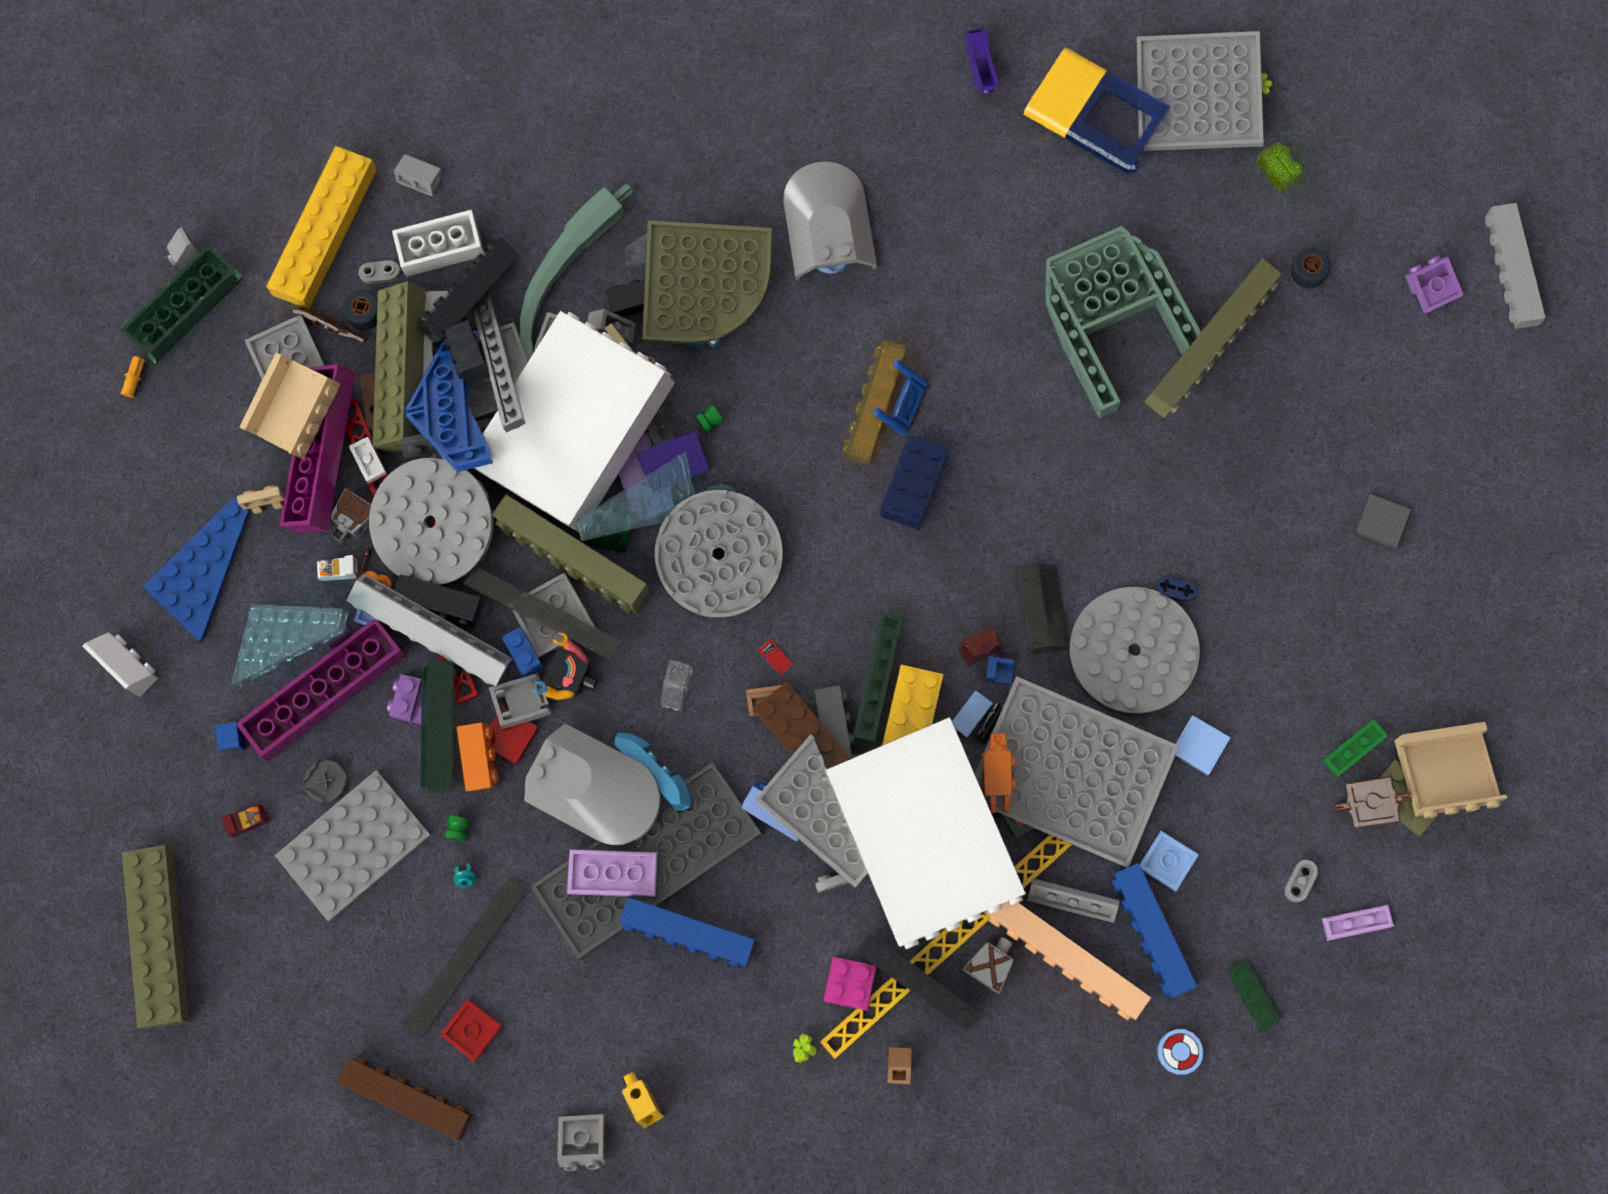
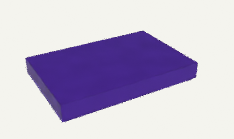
[636,431,709,492]

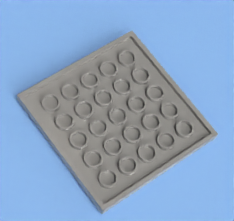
[1137,31,1264,151]

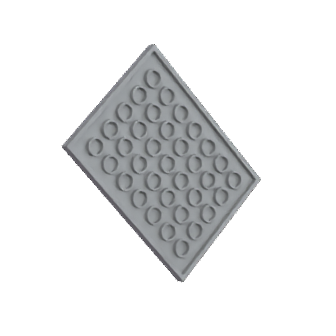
[975,676,1179,868]

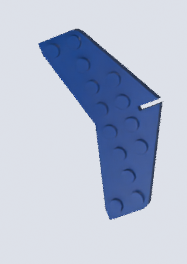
[405,331,493,471]

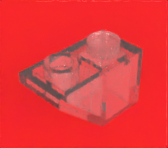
[660,660,693,711]

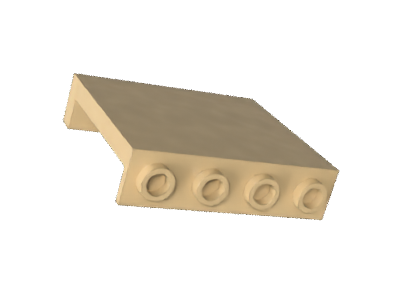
[1395,722,1507,818]

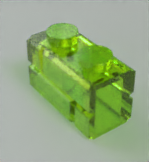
[1256,142,1303,193]

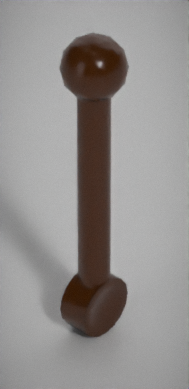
[352,549,371,588]

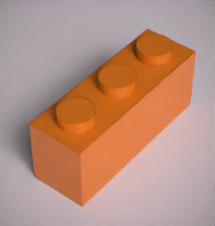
[457,723,499,791]

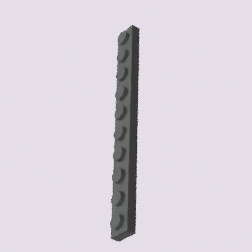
[472,291,526,433]

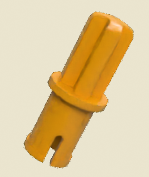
[120,356,145,398]

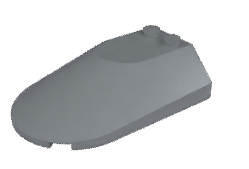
[784,162,877,281]
[524,723,661,845]

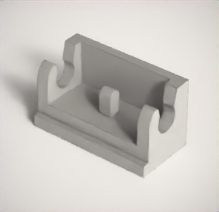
[394,154,441,196]

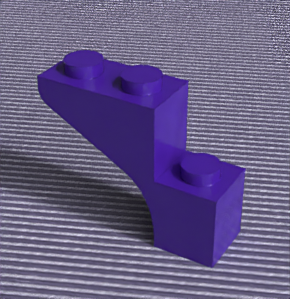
[964,28,999,93]

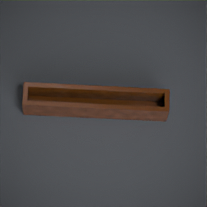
[337,1056,473,1141]

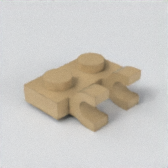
[237,486,285,514]

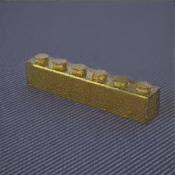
[842,339,906,466]

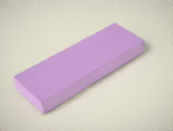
[1322,905,1394,941]

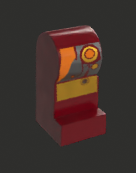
[221,805,268,837]

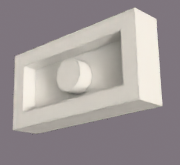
[349,437,387,484]

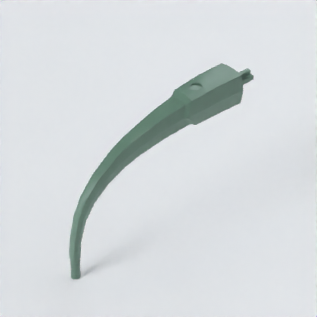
[520,184,634,361]

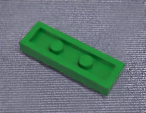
[1323,719,1388,777]

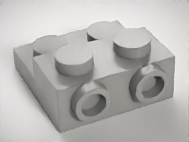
[557,1114,605,1171]

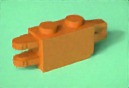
[982,733,1015,813]

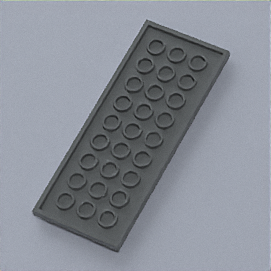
[531,762,762,960]

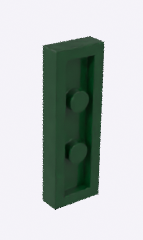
[1227,960,1281,1031]

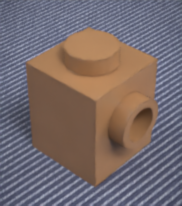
[888,1047,912,1084]

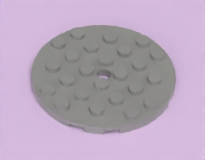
[369,458,494,585]
[655,490,783,618]
[1069,587,1200,714]

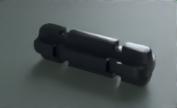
[975,702,1003,743]

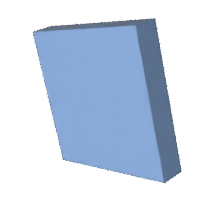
[1175,715,1231,775]
[1140,831,1199,892]

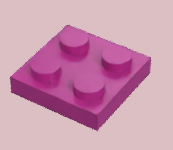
[823,957,877,1011]

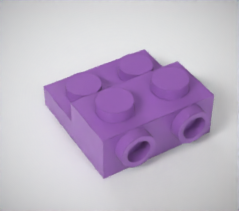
[1405,255,1463,313]
[387,674,445,727]

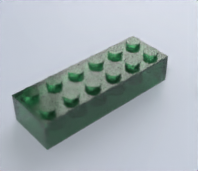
[120,244,243,364]

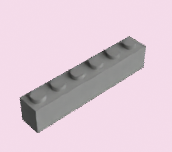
[1485,203,1546,329]

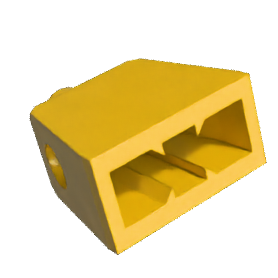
[622,1072,664,1128]

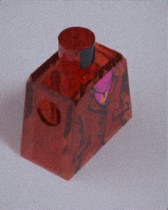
[958,626,1004,667]

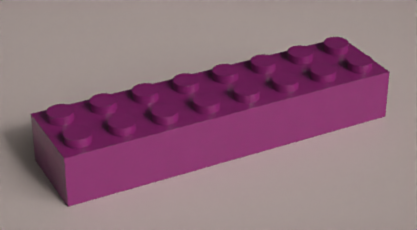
[280,364,355,534]
[236,619,406,761]

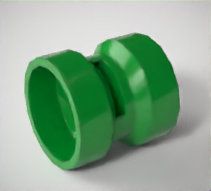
[695,405,723,433]
[444,816,470,842]

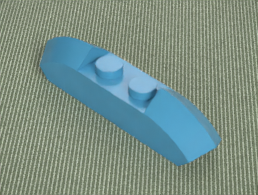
[615,733,691,810]

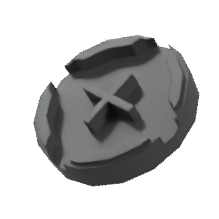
[304,760,348,803]

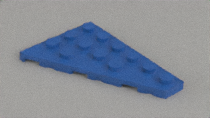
[143,497,250,642]

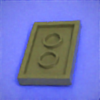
[1380,760,1439,837]

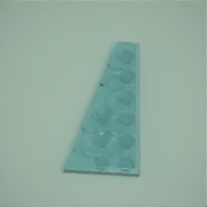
[577,451,695,541]

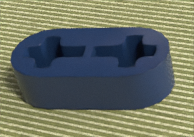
[1155,576,1197,602]

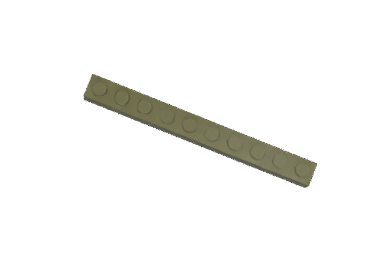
[1144,258,1281,418]

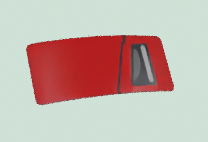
[758,639,793,675]

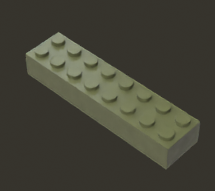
[373,281,425,453]
[492,495,651,615]
[122,845,189,1029]

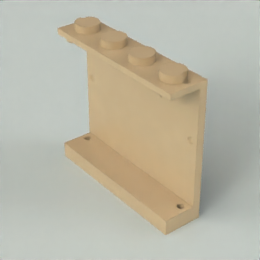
[240,352,340,459]

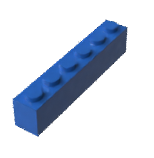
[1111,863,1197,999]
[619,897,754,968]

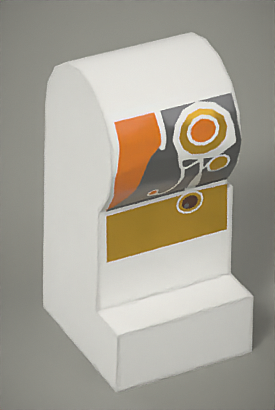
[317,555,358,581]

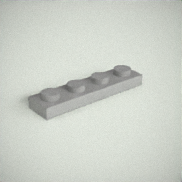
[1027,879,1119,923]

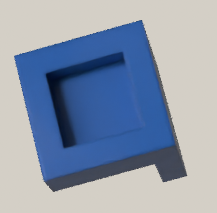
[986,656,1015,685]
[215,721,245,751]

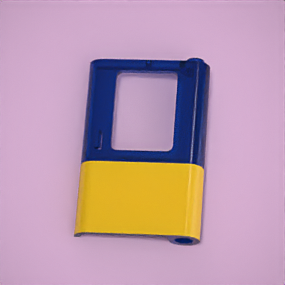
[1024,47,1171,175]

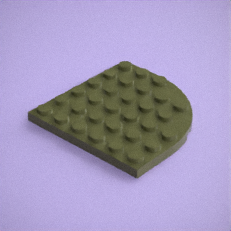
[642,220,772,344]

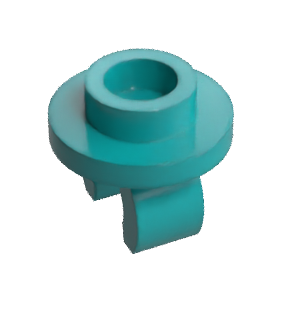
[454,863,476,887]

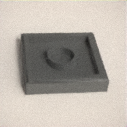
[1355,494,1411,549]

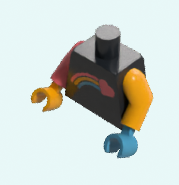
[531,632,598,700]

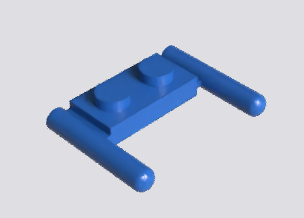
[873,360,928,436]

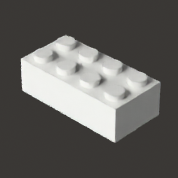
[392,210,484,277]

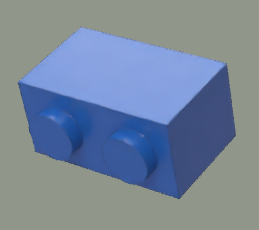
[502,627,544,677]

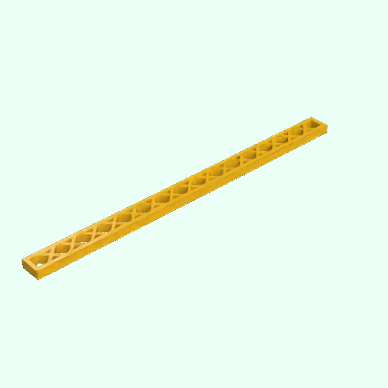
[820,835,1072,1059]

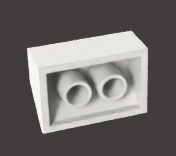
[83,632,158,697]

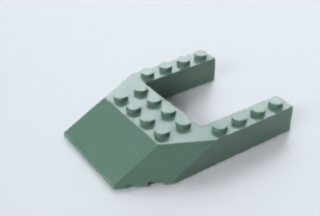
[1046,226,1216,418]

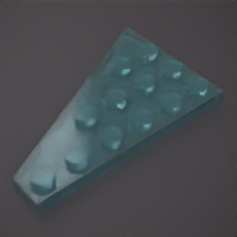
[231,604,349,686]

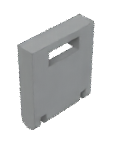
[489,674,551,730]

